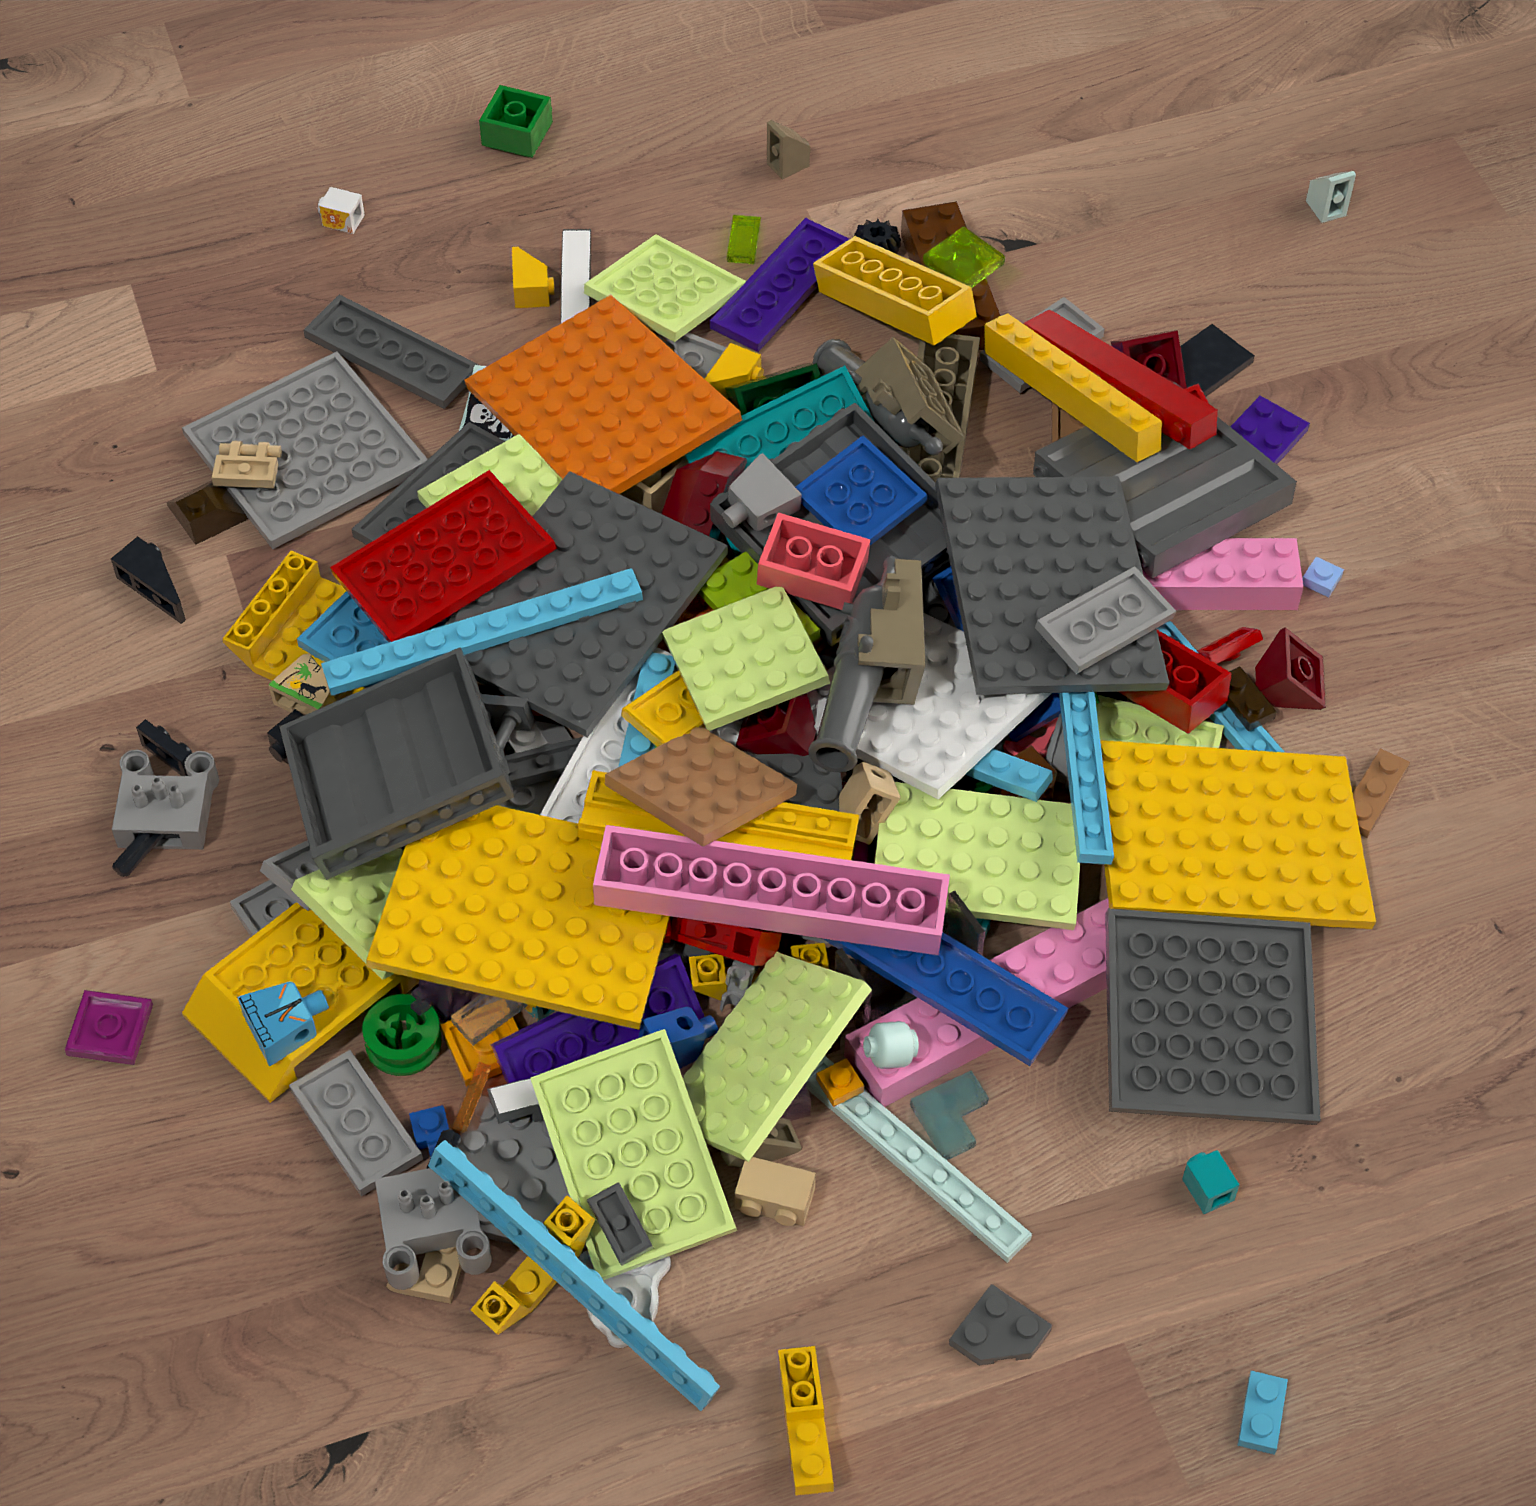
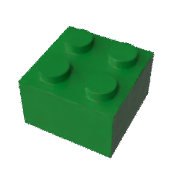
[479,85,553,158]

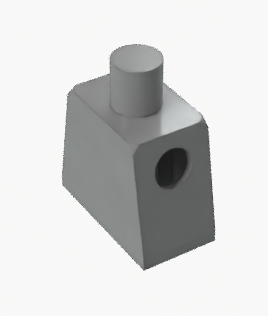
[722,453,801,531]

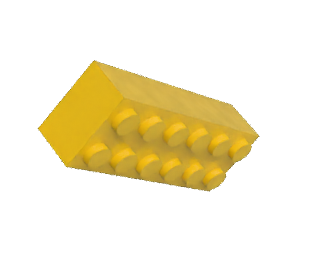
[813,236,977,345]

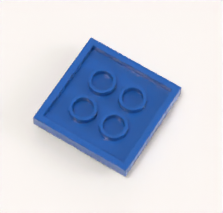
[795,436,927,545]

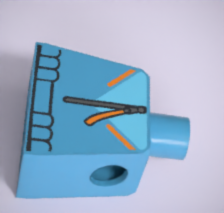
[237,981,329,1066]

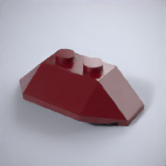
[662,451,747,541]

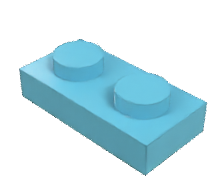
[1237,1371,1288,1455]

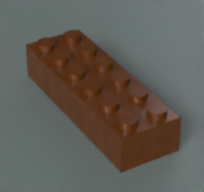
[901,201,1001,350]

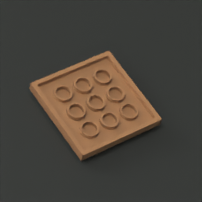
[605,727,797,847]

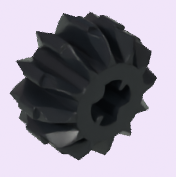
[853,218,901,254]

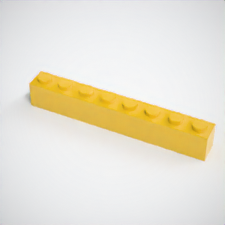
[985,313,1162,462]

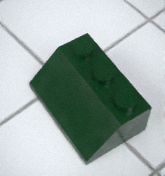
[725,363,821,416]

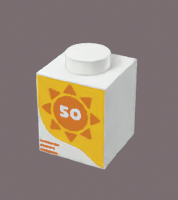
[318,187,365,234]

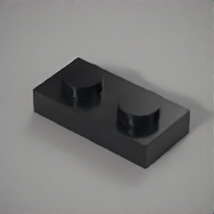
[136,719,193,776]

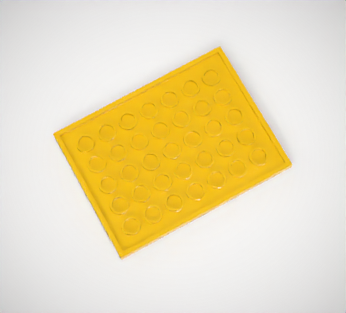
[1100,740,1376,929]
[366,805,670,1030]

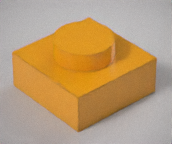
[816,1058,864,1107]

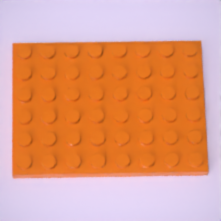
[464,295,742,494]

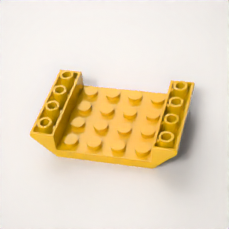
[222,551,366,699]
[182,902,422,1103]

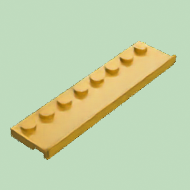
[578,770,859,860]

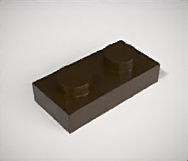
[1225,667,1277,731]

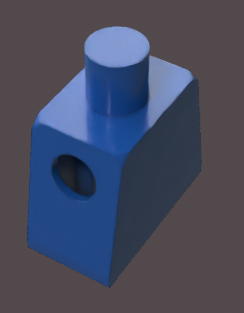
[638,1006,718,1069]

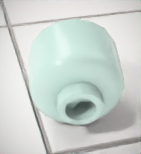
[863,1021,919,1069]

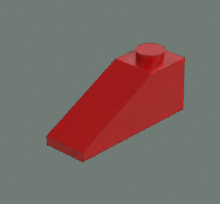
[670,917,782,966]

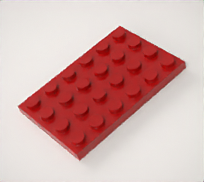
[330,470,557,642]

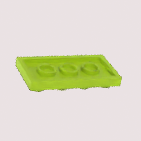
[698,552,820,642]

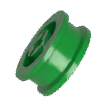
[362,994,442,1076]

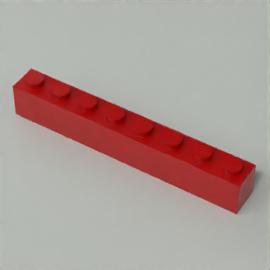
[1023,309,1218,449]

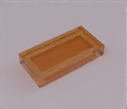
[450,1062,491,1134]

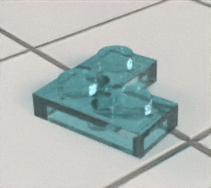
[910,1070,989,1160]

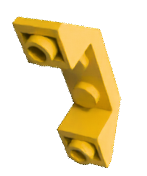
[689,943,829,1001]
[470,1195,595,1335]

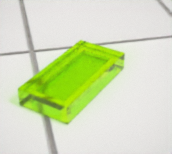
[727,215,761,264]

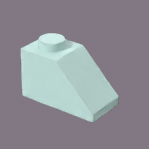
[1306,171,1356,223]

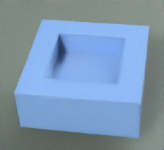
[1302,557,1344,598]

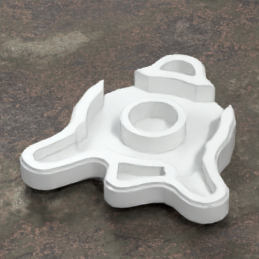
[579,1250,671,1348]

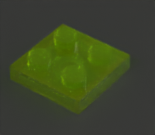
[923,226,1005,288]

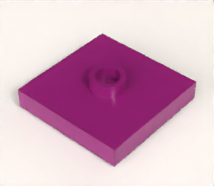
[65,990,153,1065]

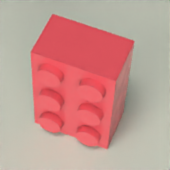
[757,513,870,610]

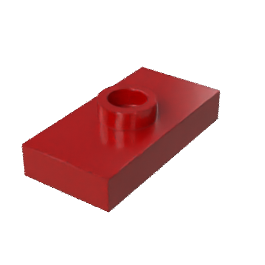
[1197,627,1263,664]

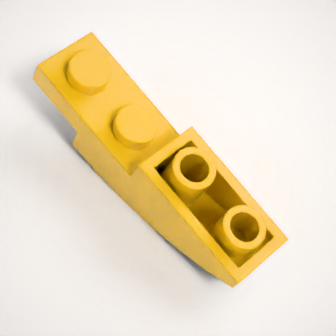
[778,1346,834,1496]

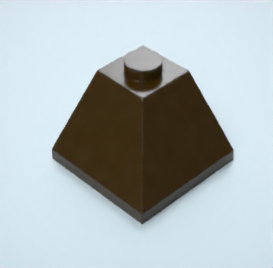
[167,481,248,545]

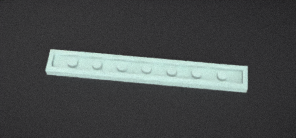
[803,1056,1032,1263]

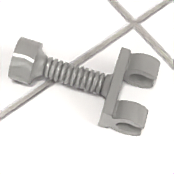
[720,960,760,1012]

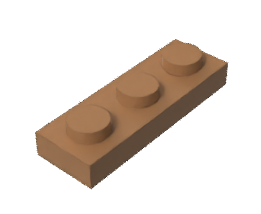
[1353,748,1410,838]

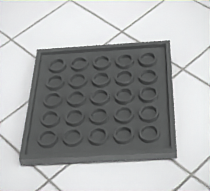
[1105,908,1321,1125]

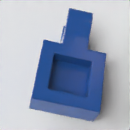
[409,1105,449,1158]

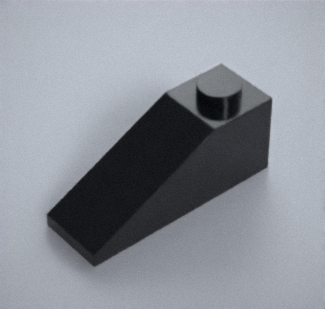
[111,536,186,624]

